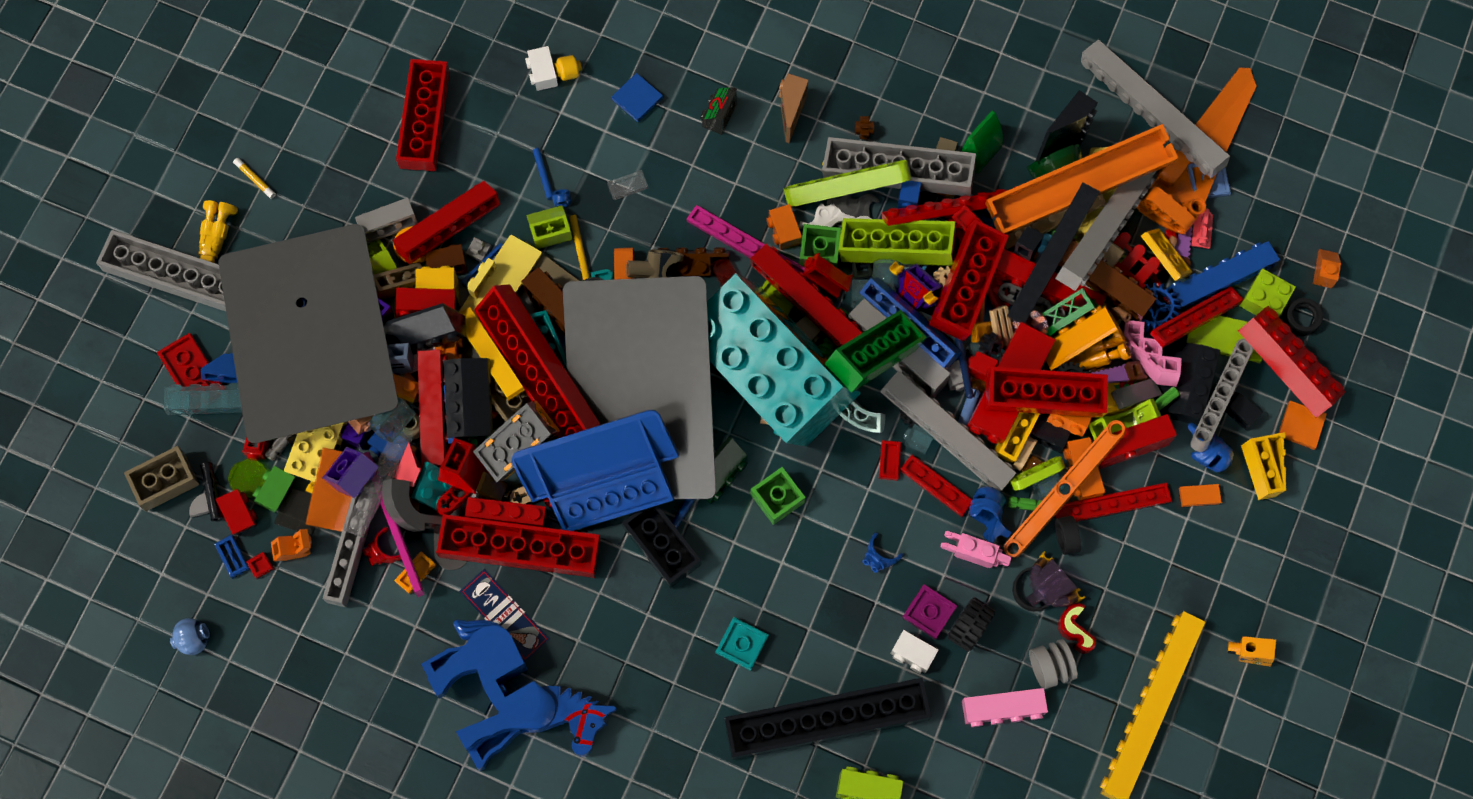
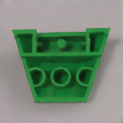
[961,111,1003,173]

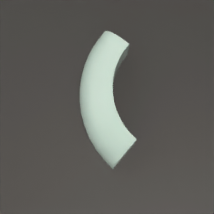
[839,399,885,433]

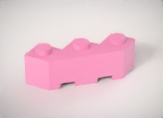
[1122,320,1181,387]

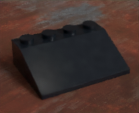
[1035,90,1098,162]
[1150,341,1220,426]

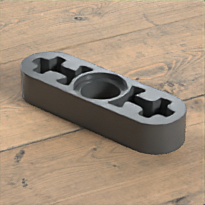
[998,283,1051,317]

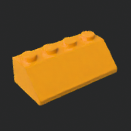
[1046,305,1118,371]

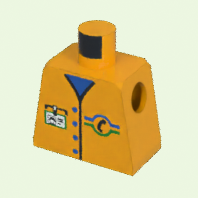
[1227,637,1276,667]

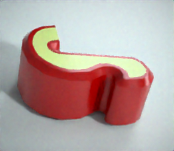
[1058,603,1096,654]

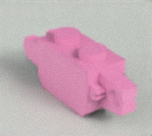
[940,531,1011,568]

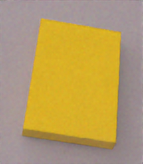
[1141,228,1192,281]

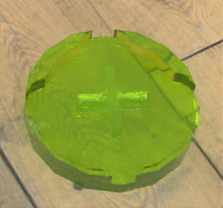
[228,459,266,498]

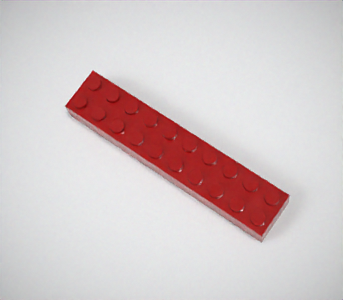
[474,284,601,439]

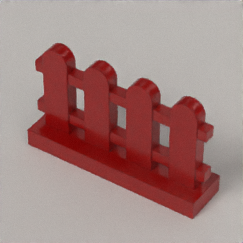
[1113,232,1160,289]

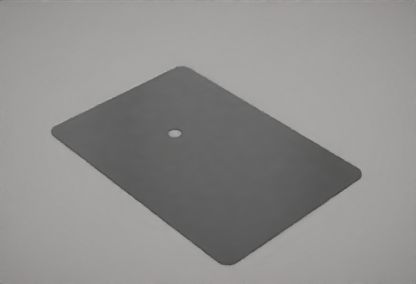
[218,224,398,443]
[563,276,716,499]

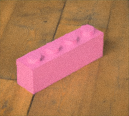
[962,688,1048,727]

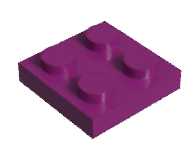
[902,584,957,640]

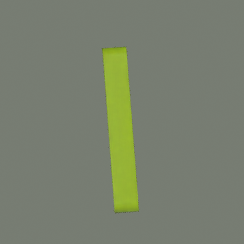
[783,160,912,207]

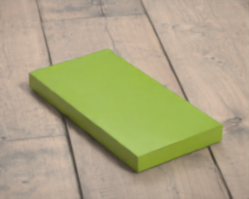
[1186,316,1262,363]

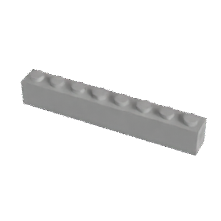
[880,370,1016,491]

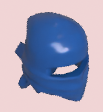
[1188,423,1234,472]
[969,486,1012,543]

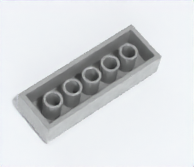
[848,299,951,398]

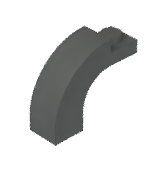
[382,479,442,532]

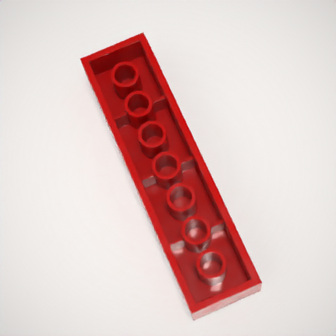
[436,514,601,578]

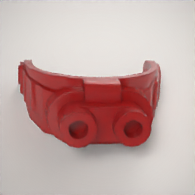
[363,527,401,566]

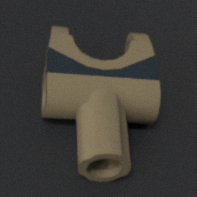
[626,249,684,278]

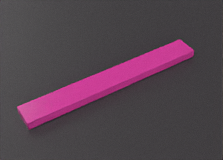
[686,205,819,287]
[363,451,425,597]

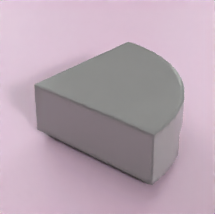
[189,493,210,518]

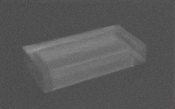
[607,170,648,200]

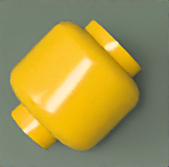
[554,55,582,81]

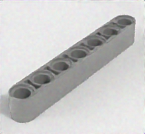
[1191,339,1253,452]

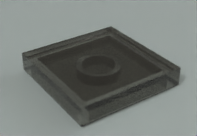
[274,487,316,537]

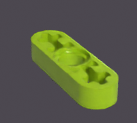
[1010,457,1065,491]

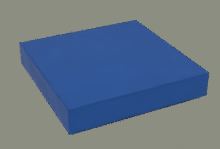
[611,73,663,122]

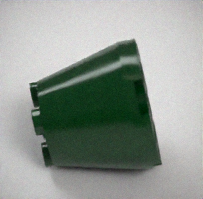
[1026,144,1082,179]

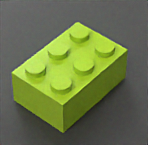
[836,766,903,799]

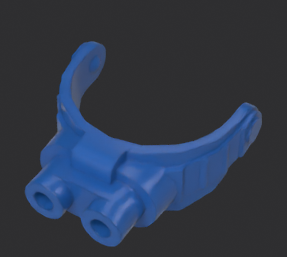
[863,533,903,573]

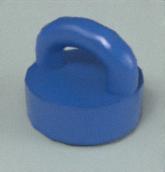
[552,189,571,208]

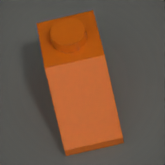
[1313,249,1341,288]

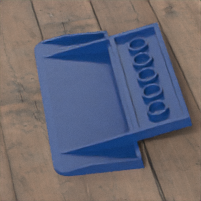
[511,410,679,531]

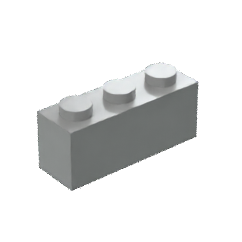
[355,198,418,244]

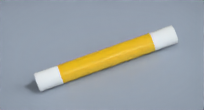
[233,158,276,199]

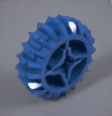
[1131,283,1181,333]

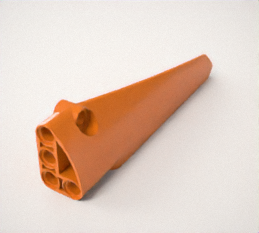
[1137,68,1257,235]

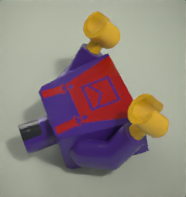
[889,261,942,310]

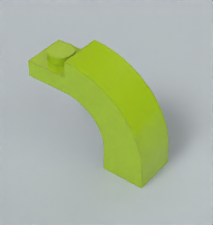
[1088,399,1161,440]

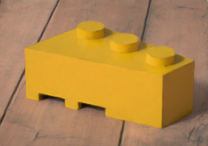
[1241,432,1286,500]

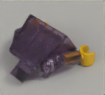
[1026,551,1085,607]

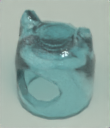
[872,259,904,293]

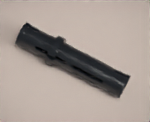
[200,462,223,521]

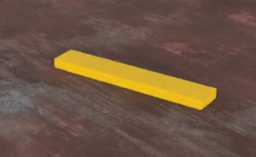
[460,307,525,400]

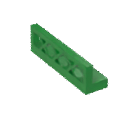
[1027,288,1098,336]

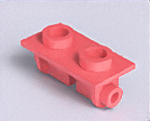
[1191,208,1213,249]

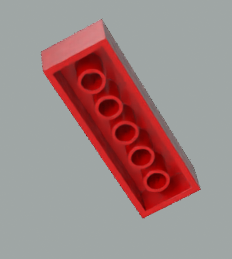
[396,59,450,171]
[929,219,1009,341]
[1238,306,1346,418]
[985,367,1108,418]

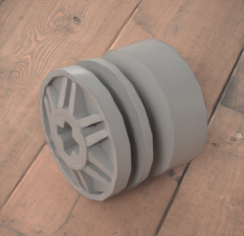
[1029,639,1078,690]

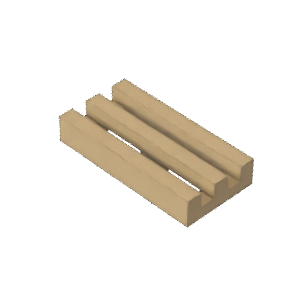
[989,306,1013,347]

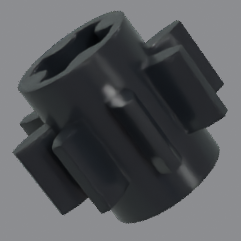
[979,332,1003,356]

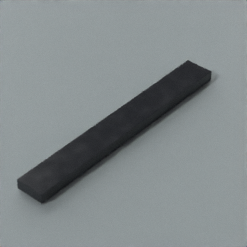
[1007,183,1100,323]

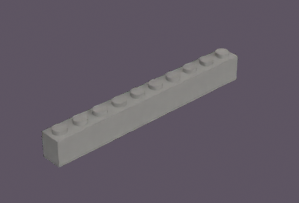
[1081,40,1230,178]
[1055,171,1156,291]

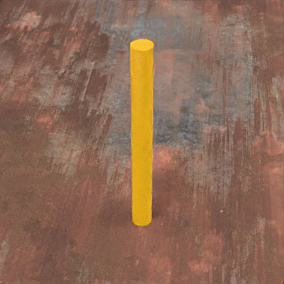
[569,215,590,280]

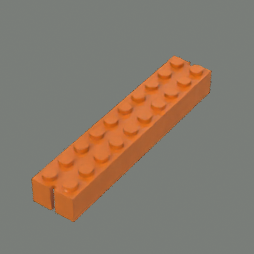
[985,124,1178,235]

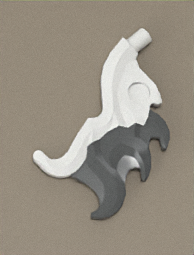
[799,193,879,230]

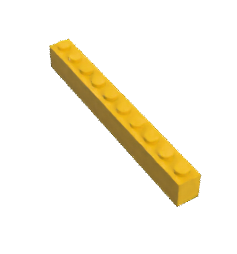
[1100,611,1205,799]

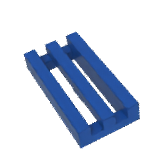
[214,535,250,579]

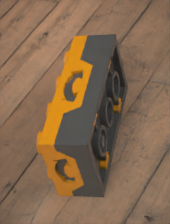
[473,400,560,482]

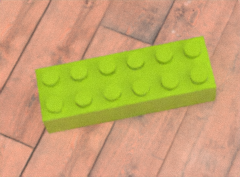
[838,218,957,266]

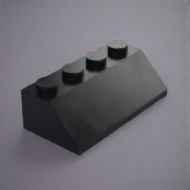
[383,303,466,353]
[444,358,493,439]

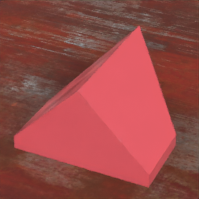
[394,442,423,487]

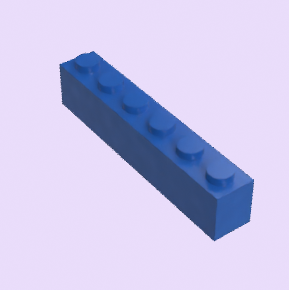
[1169,241,1280,312]
[859,277,962,368]

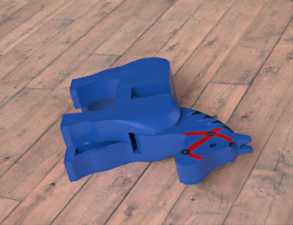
[421,620,617,772]

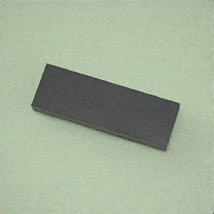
[1111,379,1162,410]

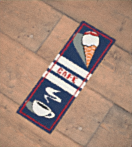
[459,569,550,662]

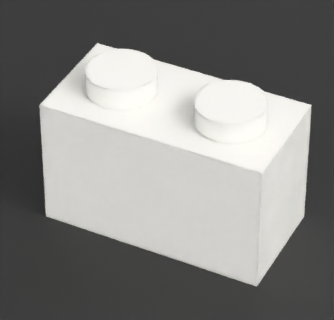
[525,46,558,91]
[890,630,938,674]

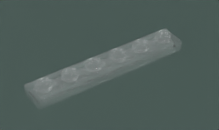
[344,426,414,538]

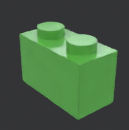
[252,466,295,513]

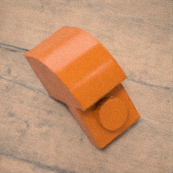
[271,529,312,561]

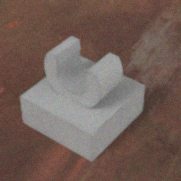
[466,237,492,262]

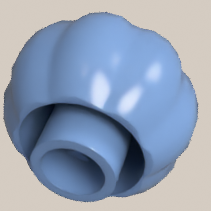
[170,618,210,655]

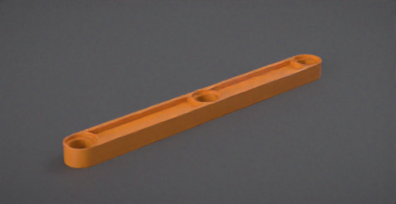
[1004,420,1126,558]

